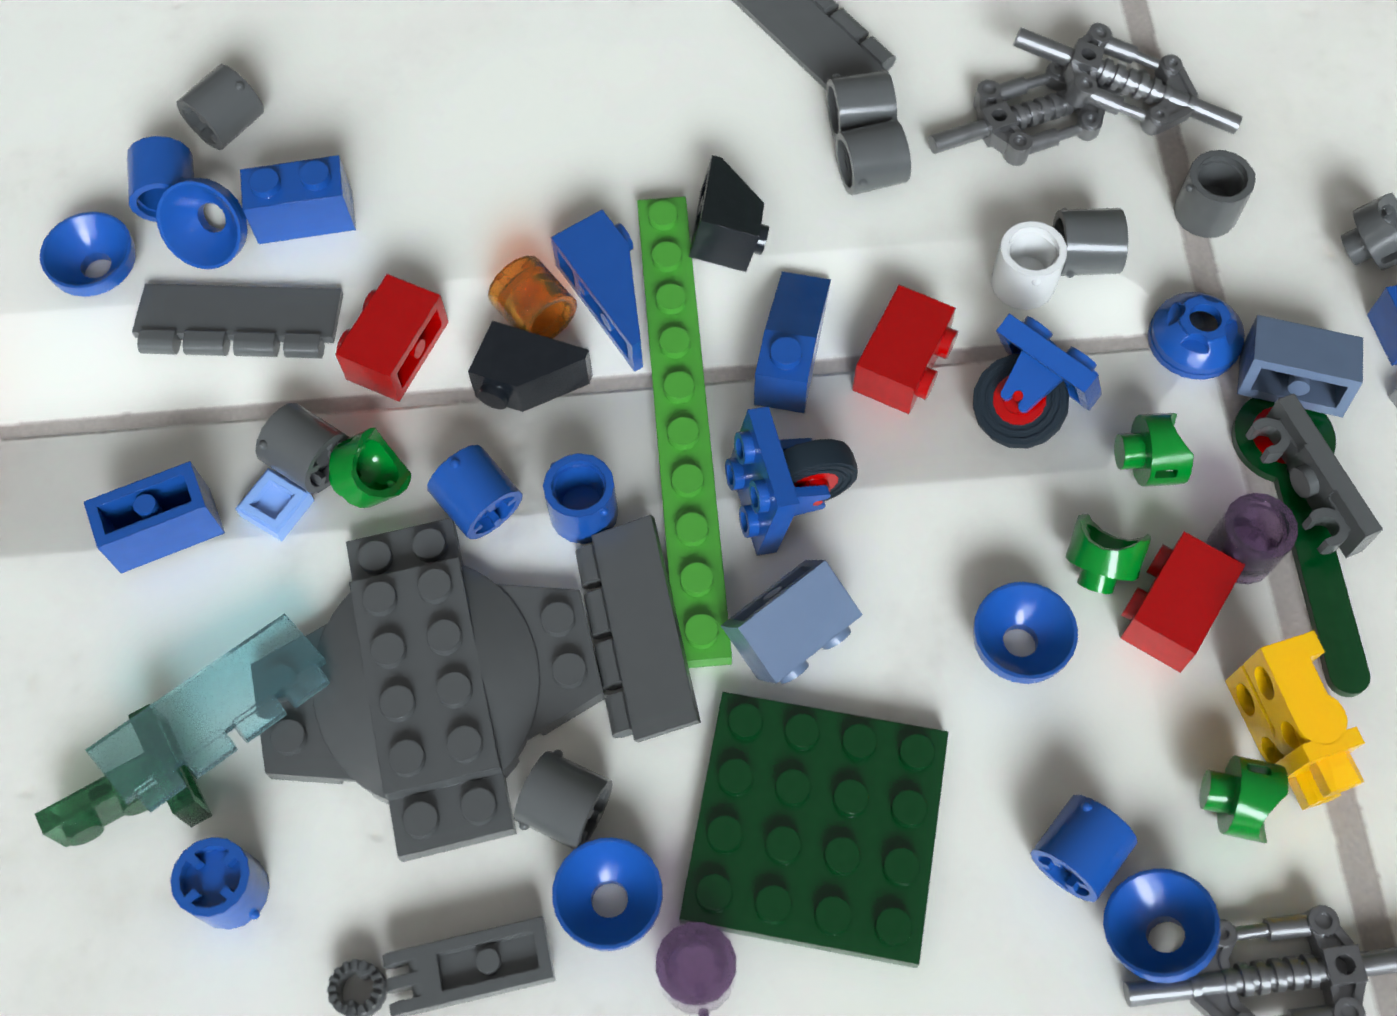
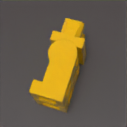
[1225,630,1365,810]

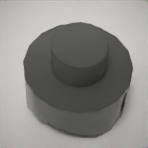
[1341,192,1397,271]

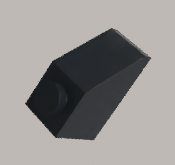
[689,155,769,272]
[468,321,593,412]

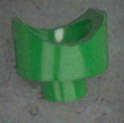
[1114,413,1194,487]
[329,428,411,508]
[1065,514,1151,594]
[1199,755,1289,843]

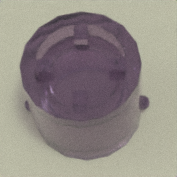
[1206,493,1298,584]
[656,922,736,1016]

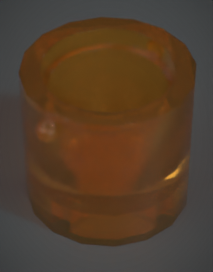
[488,256,577,339]

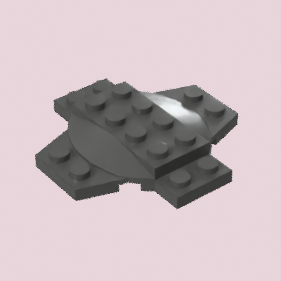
[251,518,605,862]

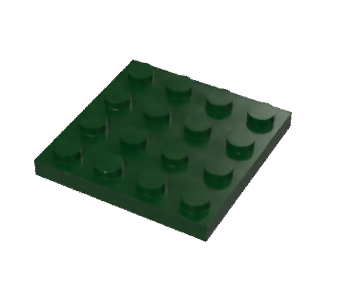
[679,692,949,968]

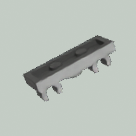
[1245,393,1383,558]

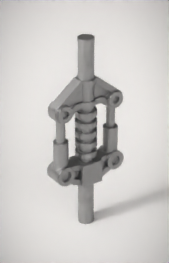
[1013,23,1242,135]
[928,62,1148,166]
[1123,905,1397,1016]

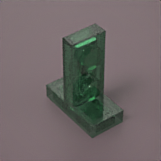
[35,704,212,847]

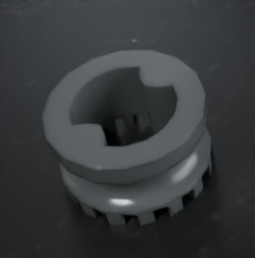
[327,959,387,1016]

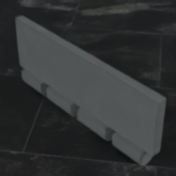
[732,0,896,90]
[132,284,343,358]
[575,515,701,743]

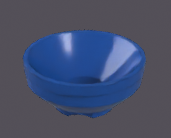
[156,178,248,269]
[40,212,136,297]
[1147,292,1245,380]
[973,582,1078,684]
[552,838,663,951]
[1103,868,1221,983]

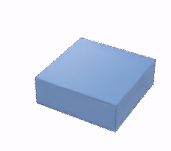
[235,468,315,541]

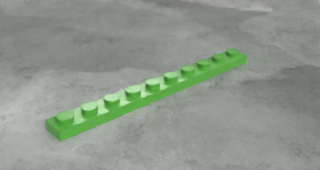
[637,196,732,668]

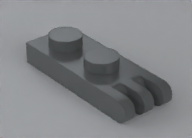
[382,916,556,1016]

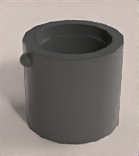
[176,64,264,150]
[826,70,897,140]
[835,119,911,195]
[1174,150,1256,238]
[1053,208,1128,278]
[255,403,350,494]
[514,750,613,849]

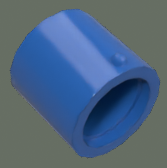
[127,136,194,222]
[427,445,523,540]
[543,453,618,544]
[1030,795,1138,902]
[170,837,270,930]

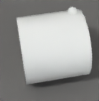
[991,221,1067,310]

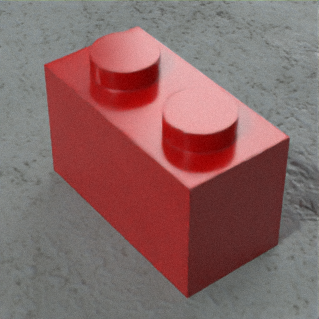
[335,274,449,402]
[852,285,959,414]
[1120,532,1245,673]

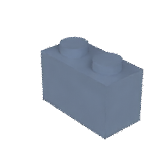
[1237,315,1363,418]
[721,560,863,684]

